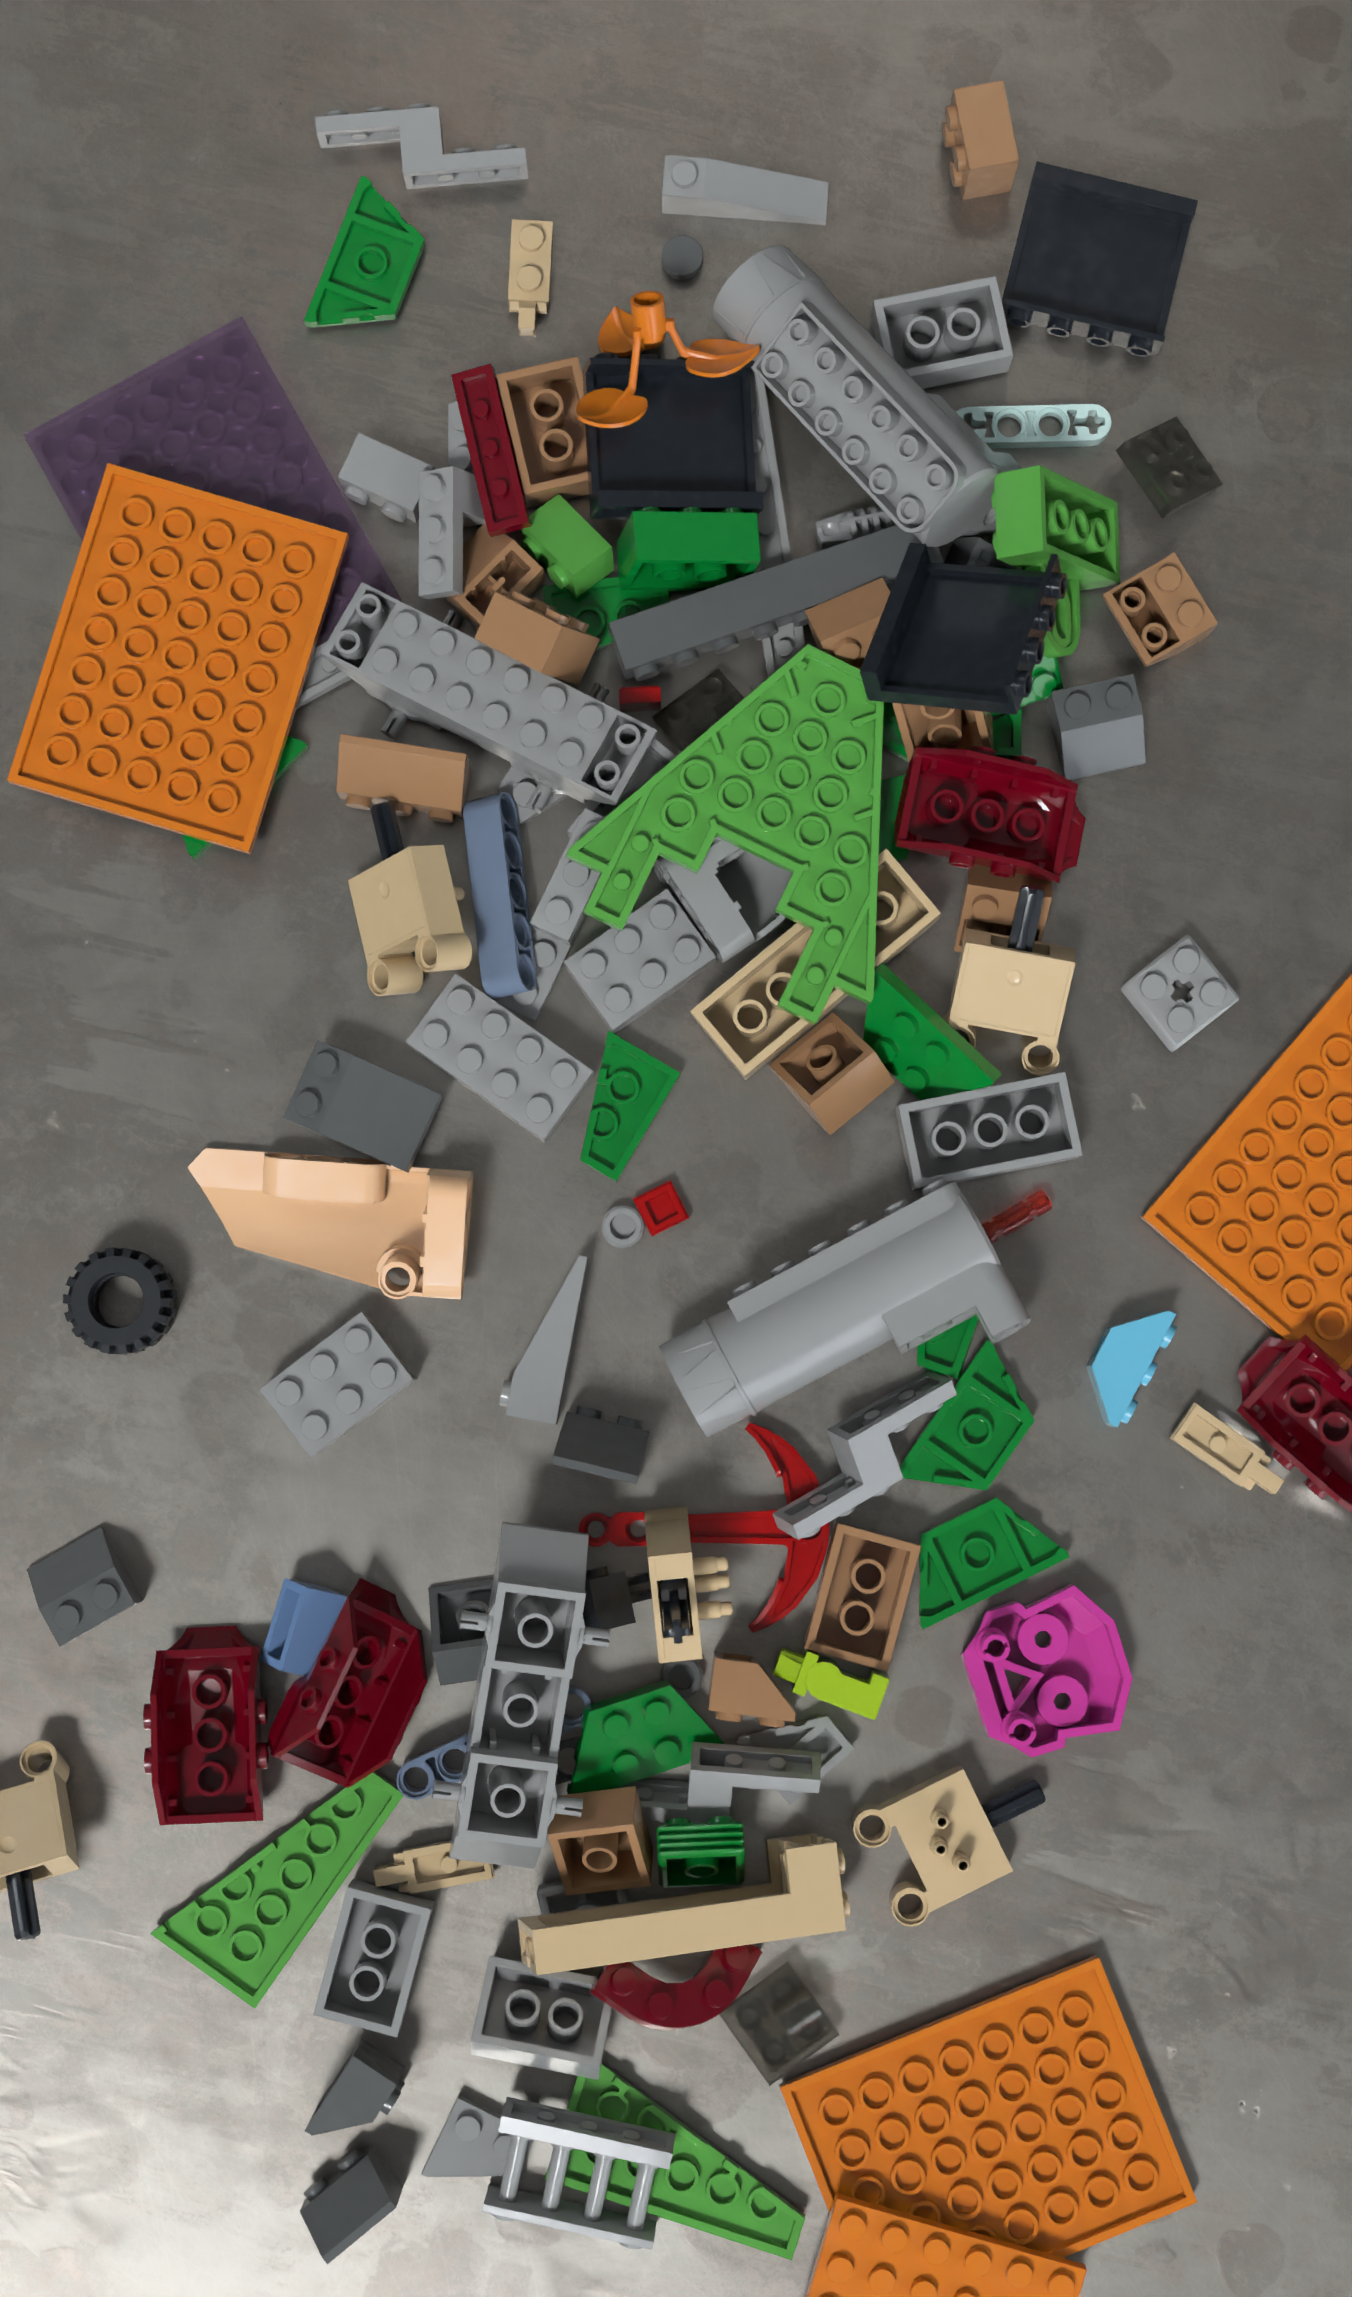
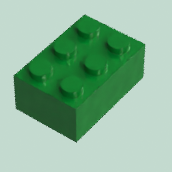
[616,507,761,591]

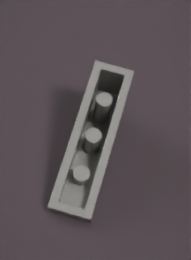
[662,155,829,225]
[500,1255,589,1425]

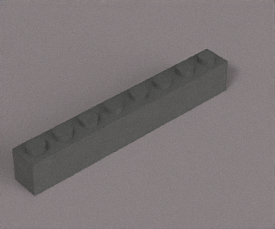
[609,525,944,681]

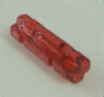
[981,1190,1052,1244]

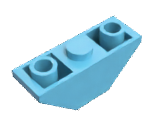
[1086,1310,1177,1428]

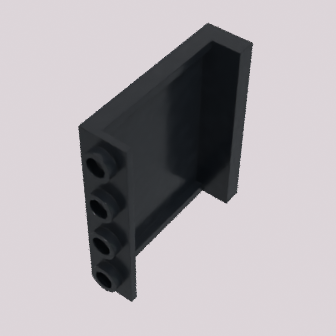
[1002,161,1198,357]
[582,353,764,520]
[860,543,1067,715]

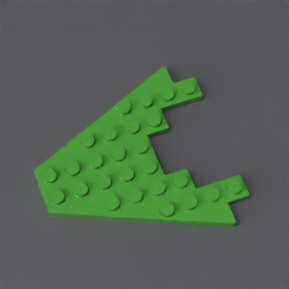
[565,644,884,1025]

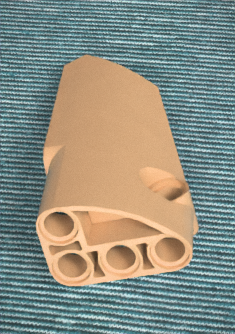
[187,1147,473,1300]

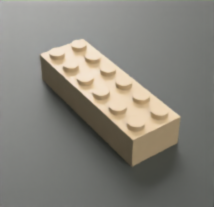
[690,848,941,1081]

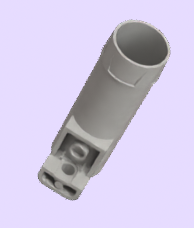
[713,245,1022,547]
[659,1179,1031,1438]

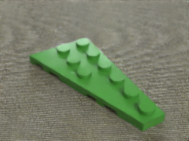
[150,1771,404,2009]
[545,2063,805,2260]

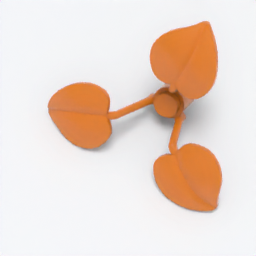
[576,291,760,428]

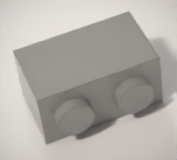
[337,433,435,522]

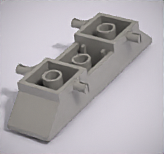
[320,582,658,814]
[432,1522,611,1869]

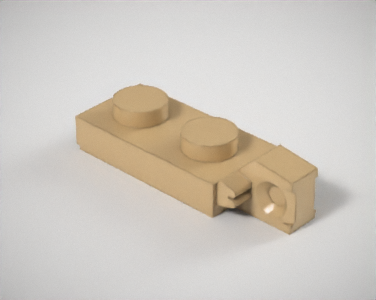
[508,219,553,337]
[1169,1403,1285,1494]
[373,1840,495,1894]

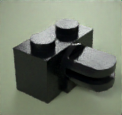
[583,1566,652,1629]

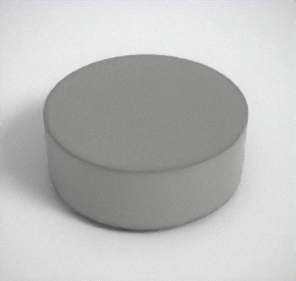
[602,1206,644,1248]

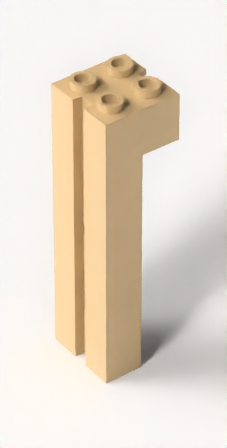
[518,1833,850,1975]

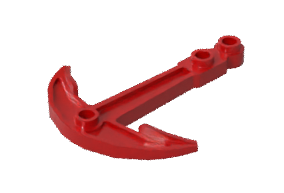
[579,1423,829,1633]

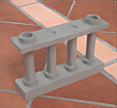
[482,2097,676,2250]

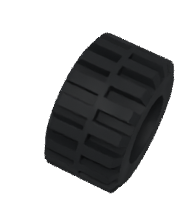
[63,1247,178,1355]

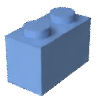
[260,1578,348,1676]

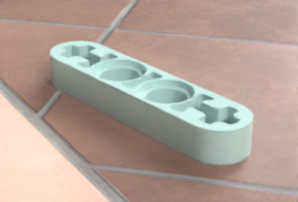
[956,404,1112,449]

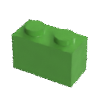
[521,494,615,598]

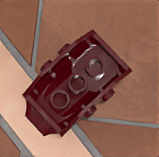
[895,746,1086,883]
[1236,1335,1352,1513]
[268,1578,428,1788]
[143,1626,269,1825]

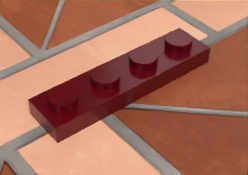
[451,363,531,537]

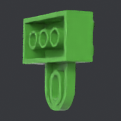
[991,465,1121,658]

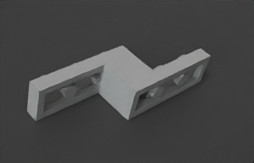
[315,103,529,189]
[419,401,486,600]
[497,808,605,1022]
[772,1370,957,1540]
[614,1742,821,1823]

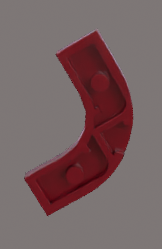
[589,1944,762,2031]

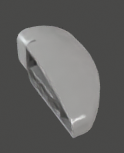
[653,836,792,963]

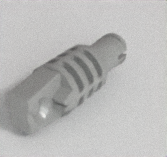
[816,506,896,550]

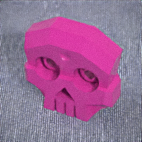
[961,1584,1133,1758]

